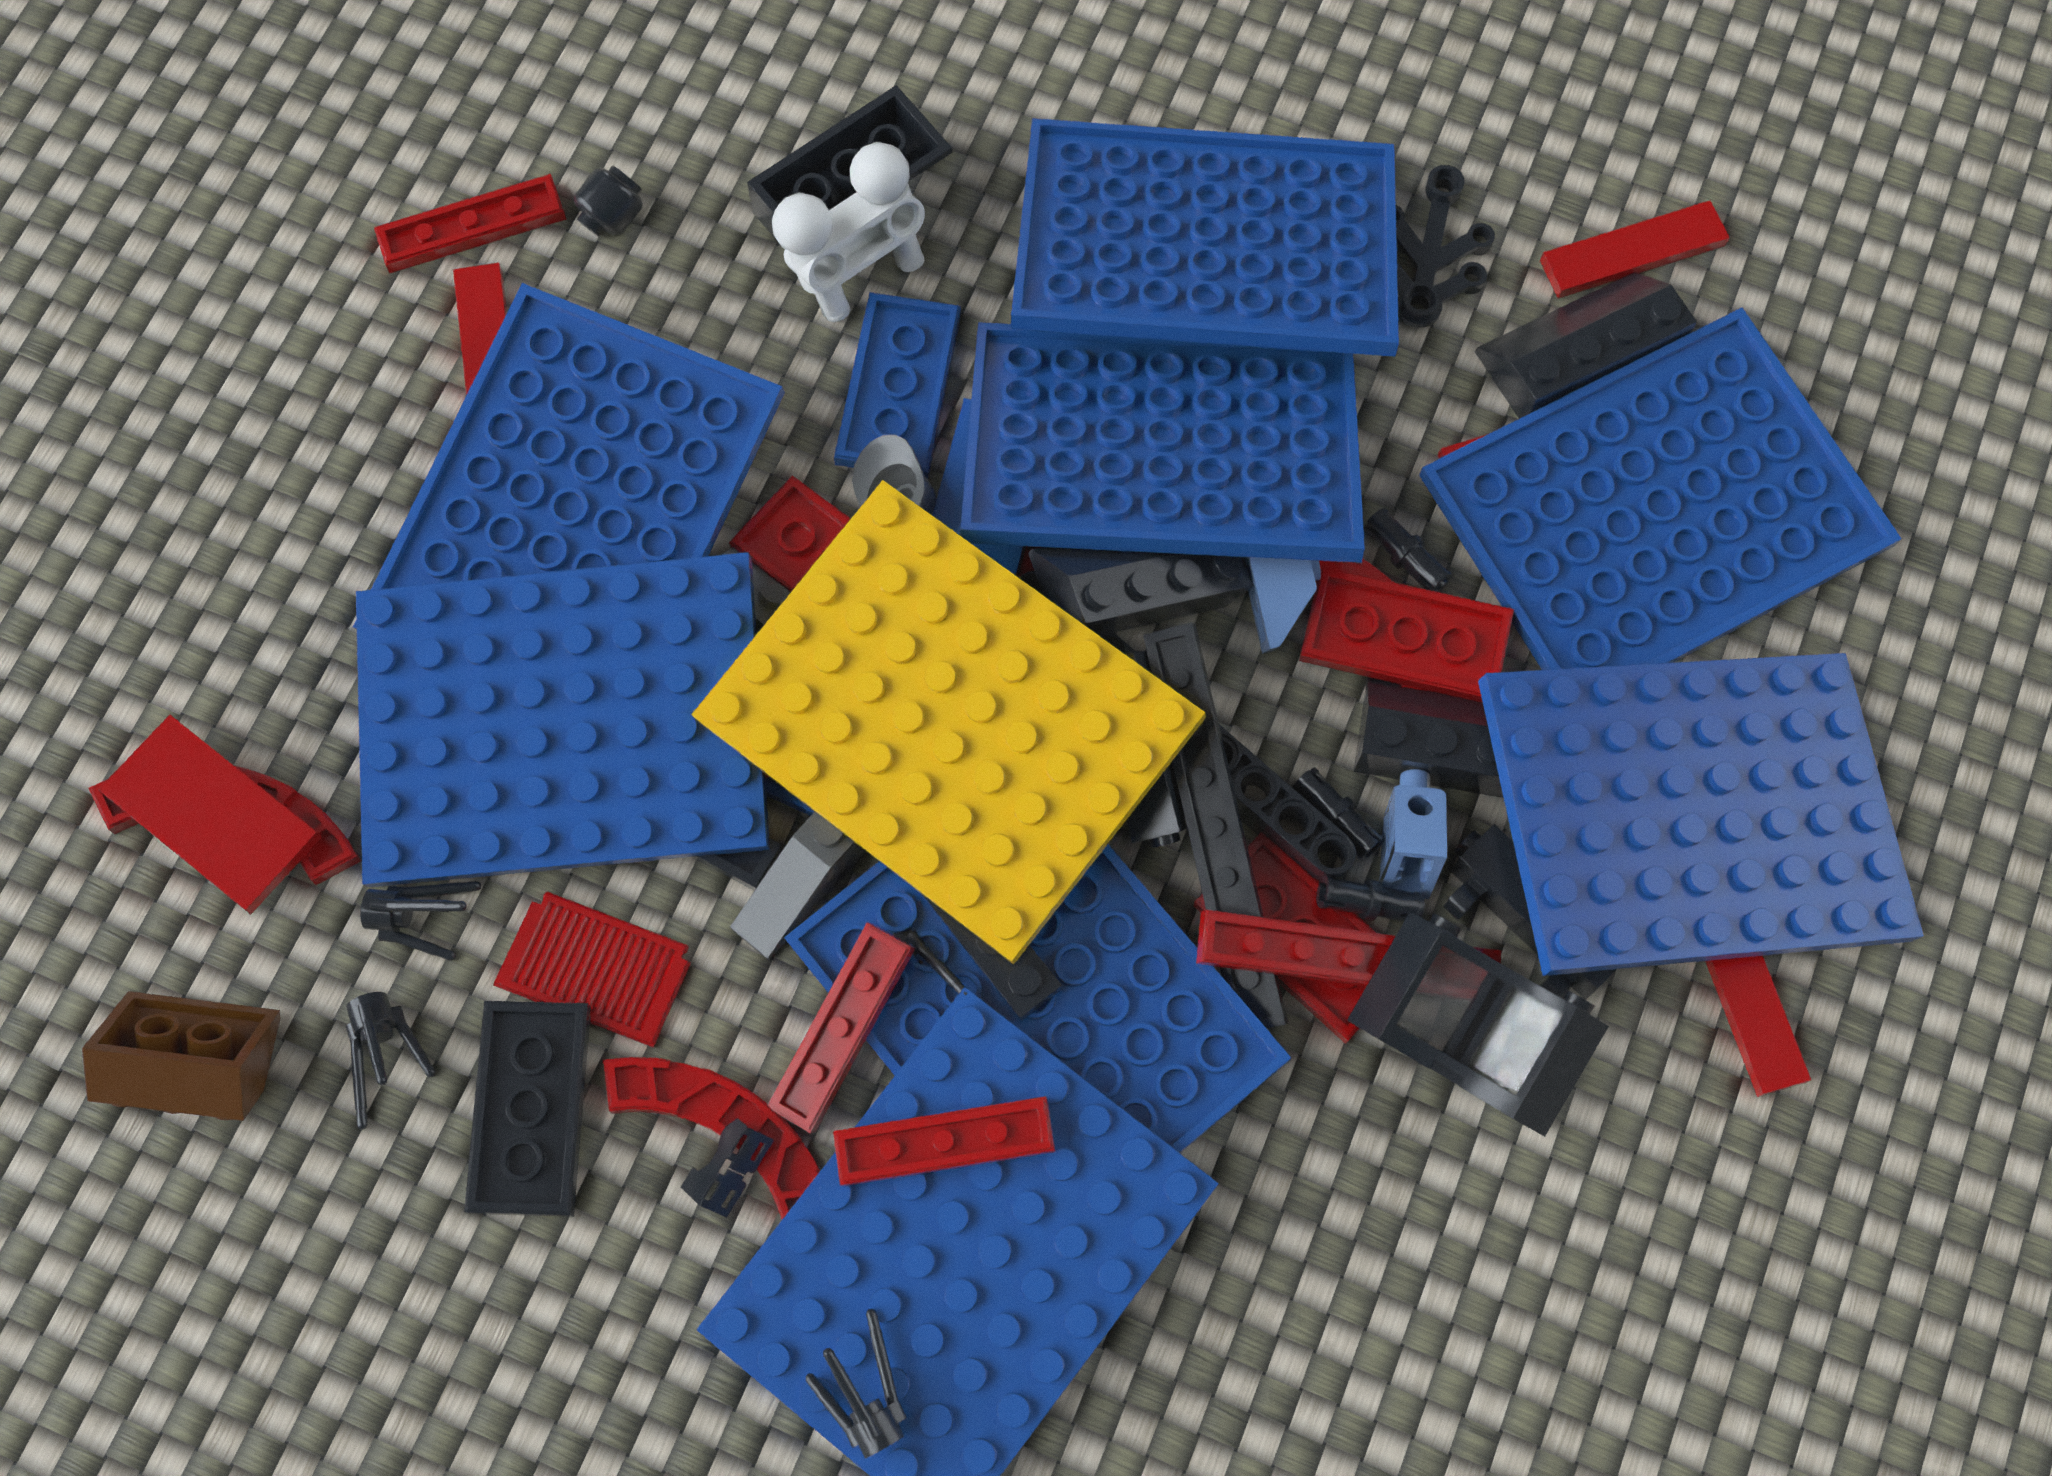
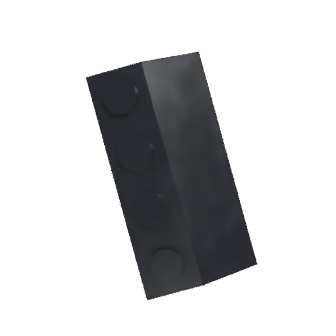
[747,85,952,243]
[1475,272,1697,419]
[1028,547,1254,636]
[1353,677,1504,798]

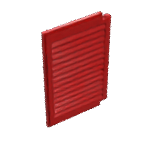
[493,891,691,1048]

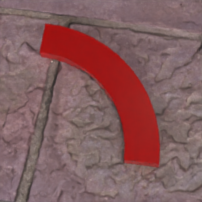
[88,766,362,885]
[603,1057,820,1220]

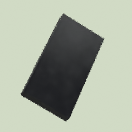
[464,1001,591,1217]

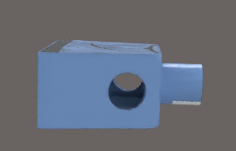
[1379,769,1447,899]

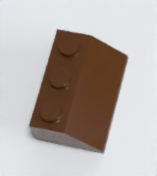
[82,991,281,1121]

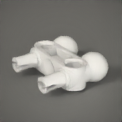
[772,142,925,322]

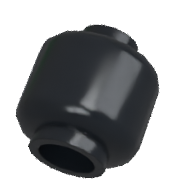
[573,165,643,237]

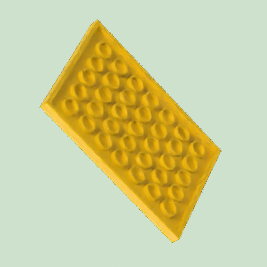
[691,480,1206,964]

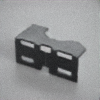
[681,1118,774,1218]

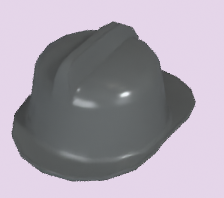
[852,434,936,515]

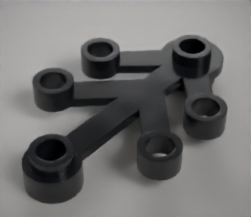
[1396,165,1495,328]

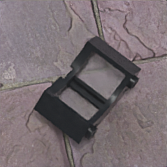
[1347,912,1609,1137]

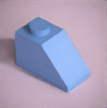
[1243,557,1321,654]

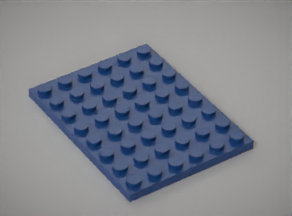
[1011,118,1399,357]
[353,283,785,630]
[1419,307,1902,670]
[960,322,1365,563]
[356,552,770,887]
[1478,653,1924,976]
[784,844,1291,1153]
[696,987,1219,1476]

